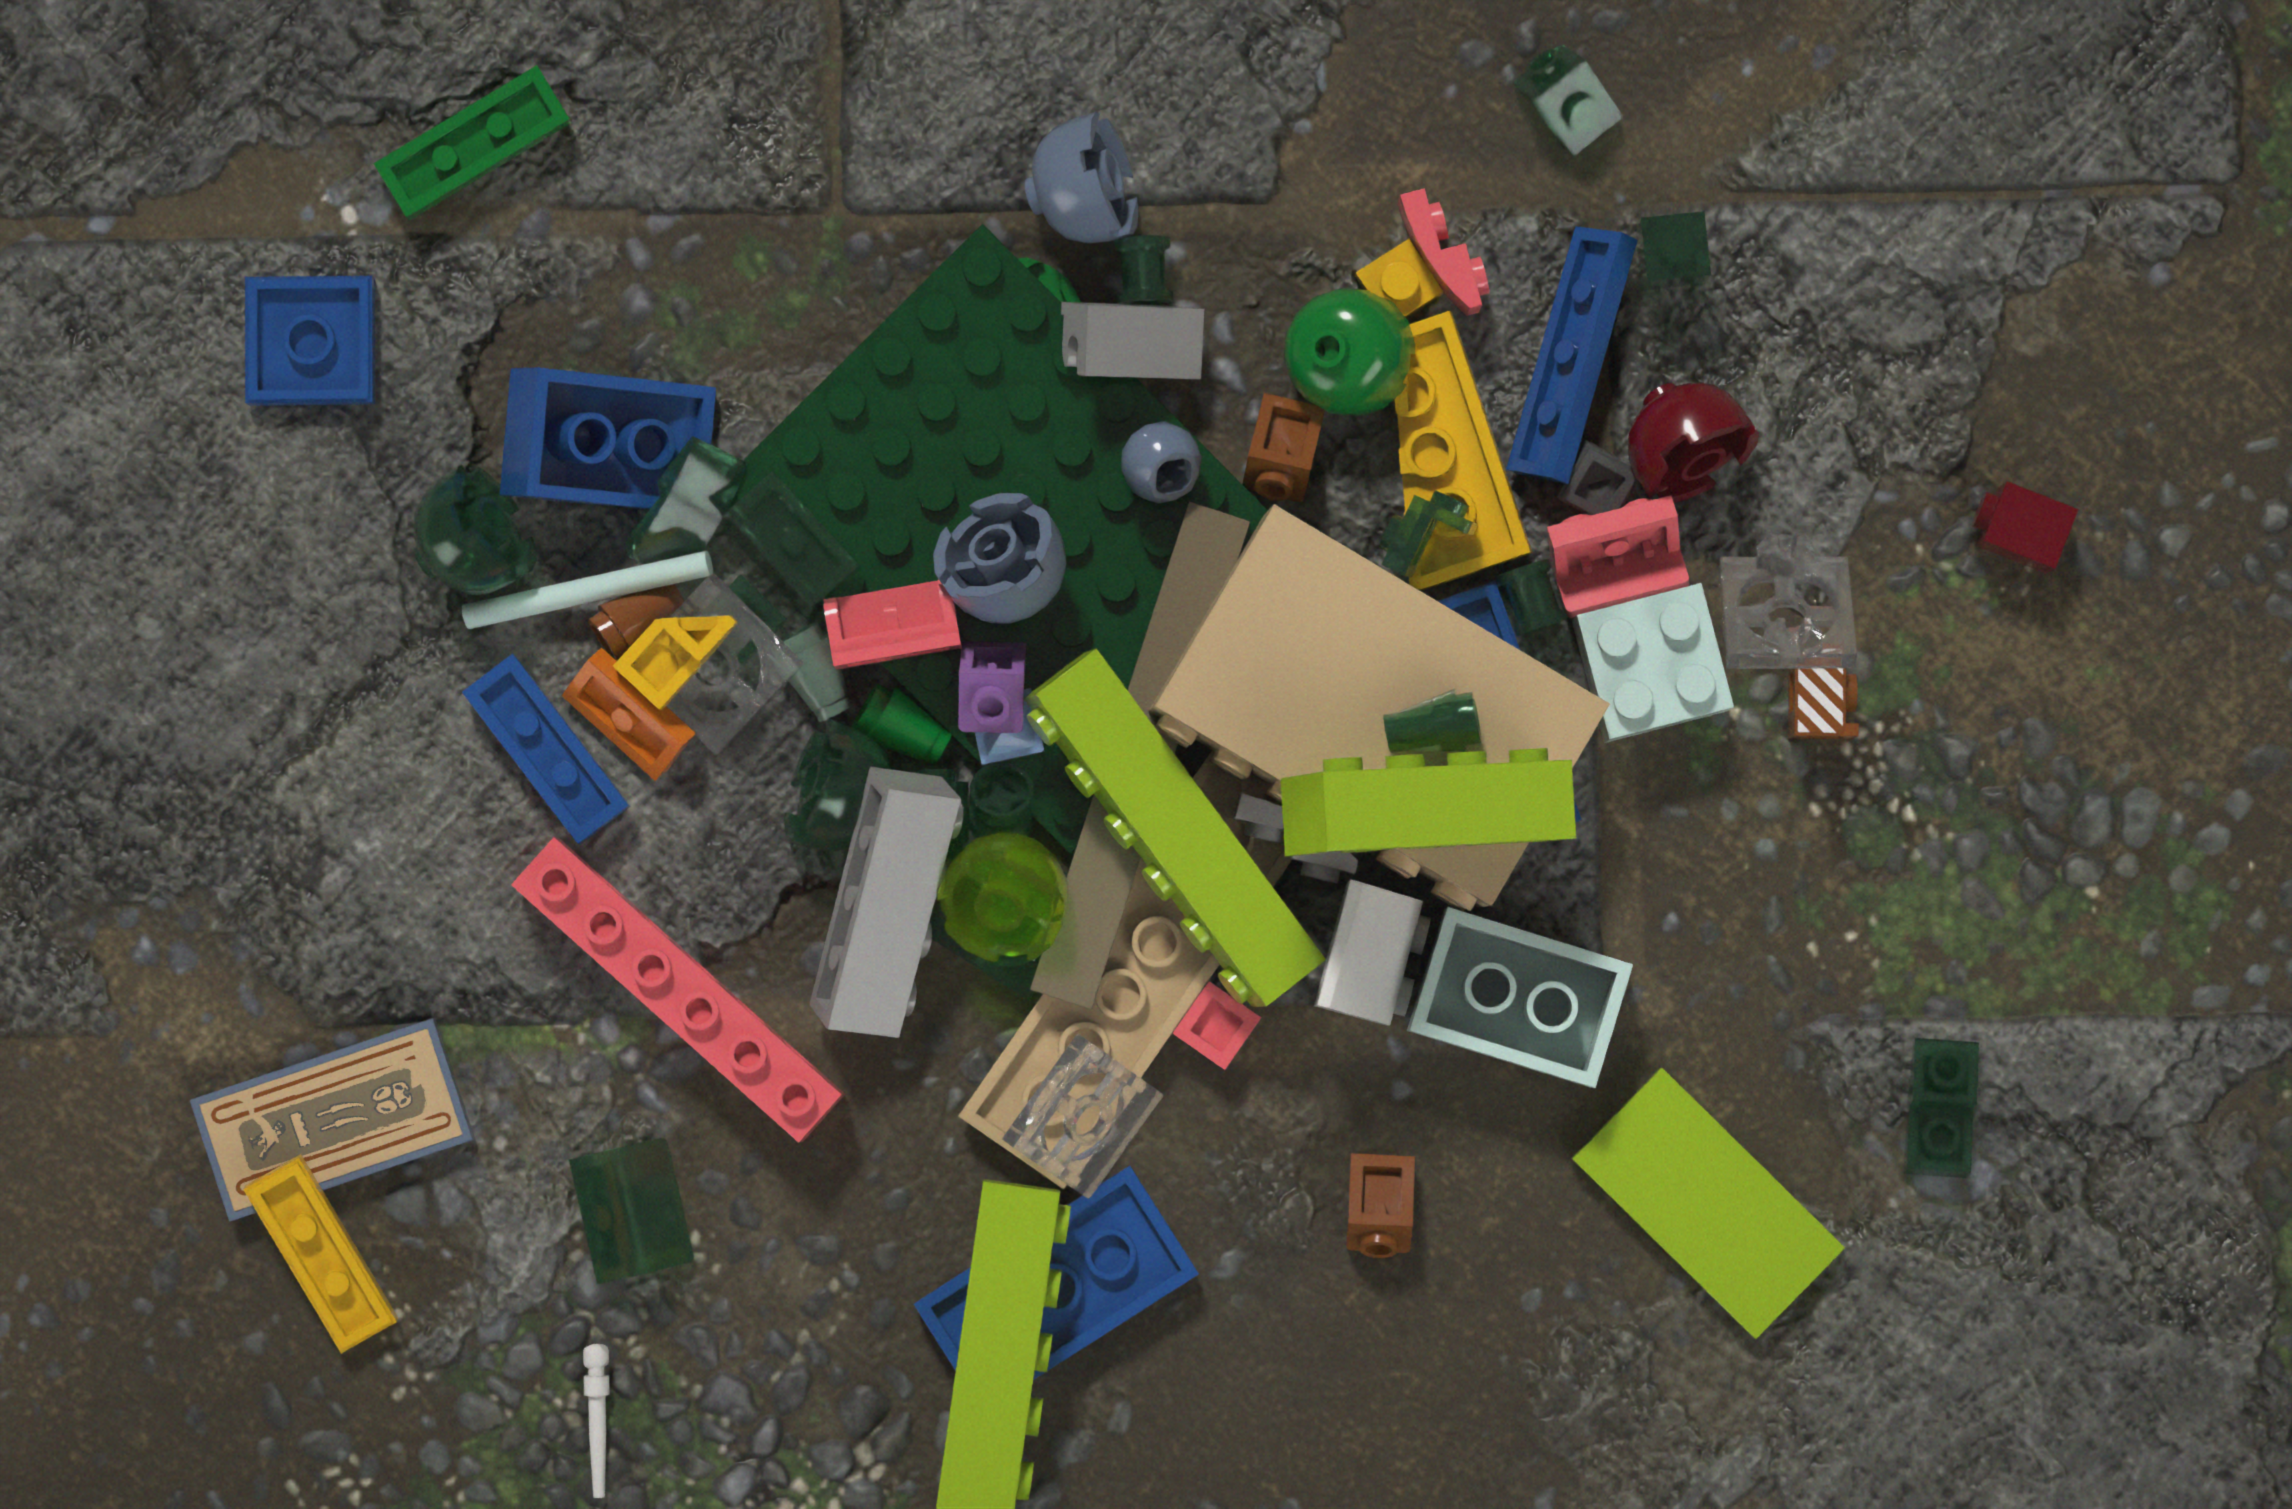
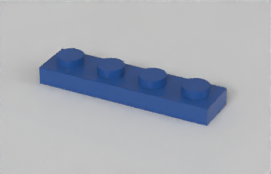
[1506,226,1638,484]

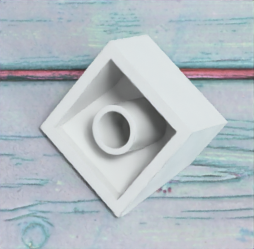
[1314,879,1431,1026]

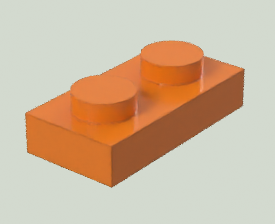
[561,647,696,781]

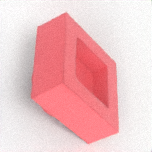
[1172,981,1262,1070]

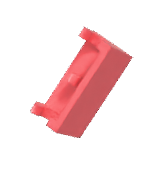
[823,580,962,670]

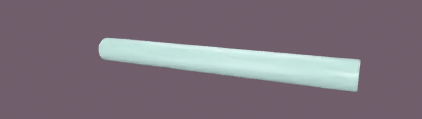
[462,551,713,629]

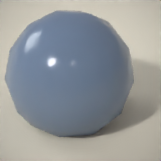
[1121,421,1202,504]

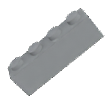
[809,767,963,1038]

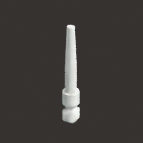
[583,1344,610,1498]

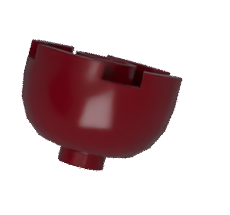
[1627,383,1759,503]

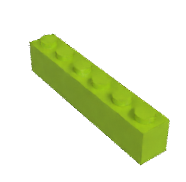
[1024,648,1326,1007]
[936,1179,1071,1509]

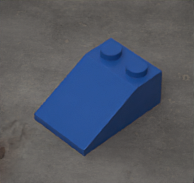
[500,367,716,514]

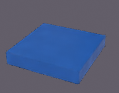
[245,276,375,406]

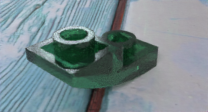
[625,436,747,564]
[1904,1038,1979,1178]

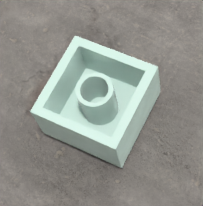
[1572,583,1734,743]

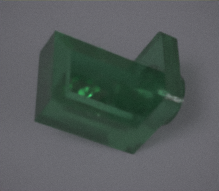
[1514,45,1623,156]
[1379,490,1478,577]

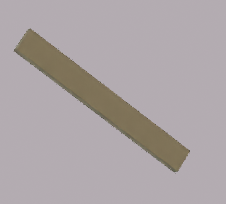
[1030,502,1250,1010]

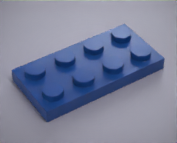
[914,1165,1199,1380]

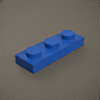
[462,653,631,845]

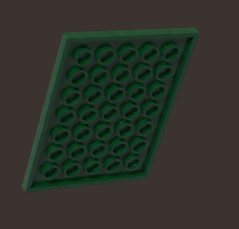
[711,224,1268,854]

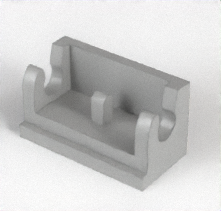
[1061,302,1204,379]

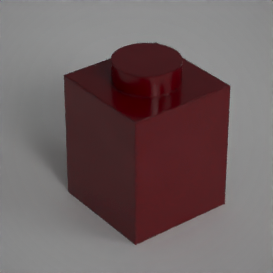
[1972,481,2079,574]

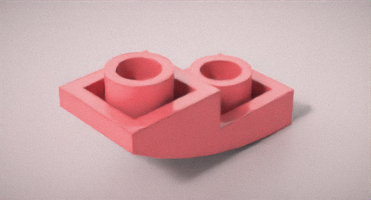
[1398,188,1490,316]

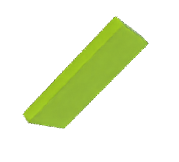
[1571,1068,1845,1339]

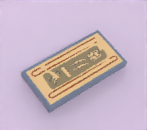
[190,1018,475,1222]

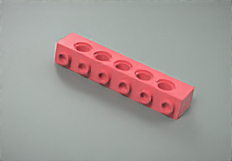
[511,837,845,1143]

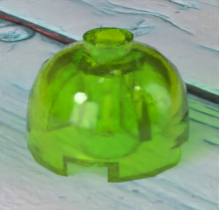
[937,832,1068,962]

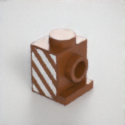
[1788,647,1859,740]

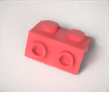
[1547,495,1690,618]

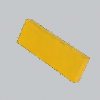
[243,1154,398,1354]

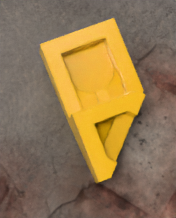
[613,615,739,710]

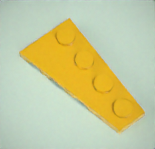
[1395,311,1533,591]

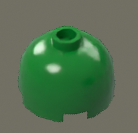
[1284,288,1416,416]

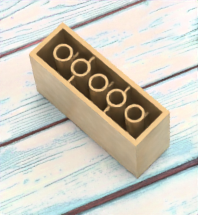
[1149,504,1610,912]

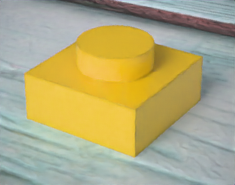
[1355,239,1443,318]

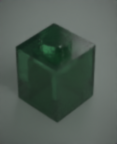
[1635,211,1711,291]

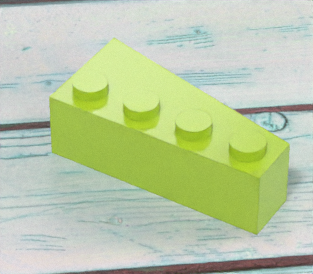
[1280,748,1576,856]

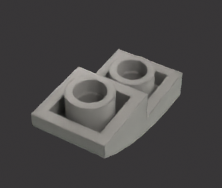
[1233,793,1358,884]

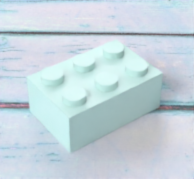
[1407,907,1633,1088]

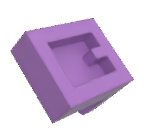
[958,641,1026,733]

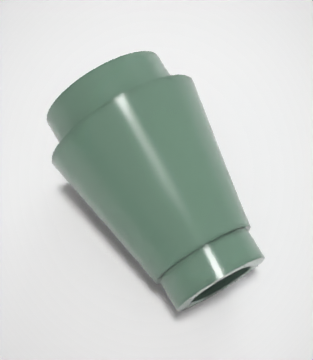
[772,622,853,722]

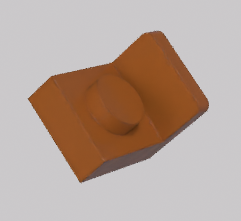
[1242,393,1325,502]
[1346,1153,1415,1258]

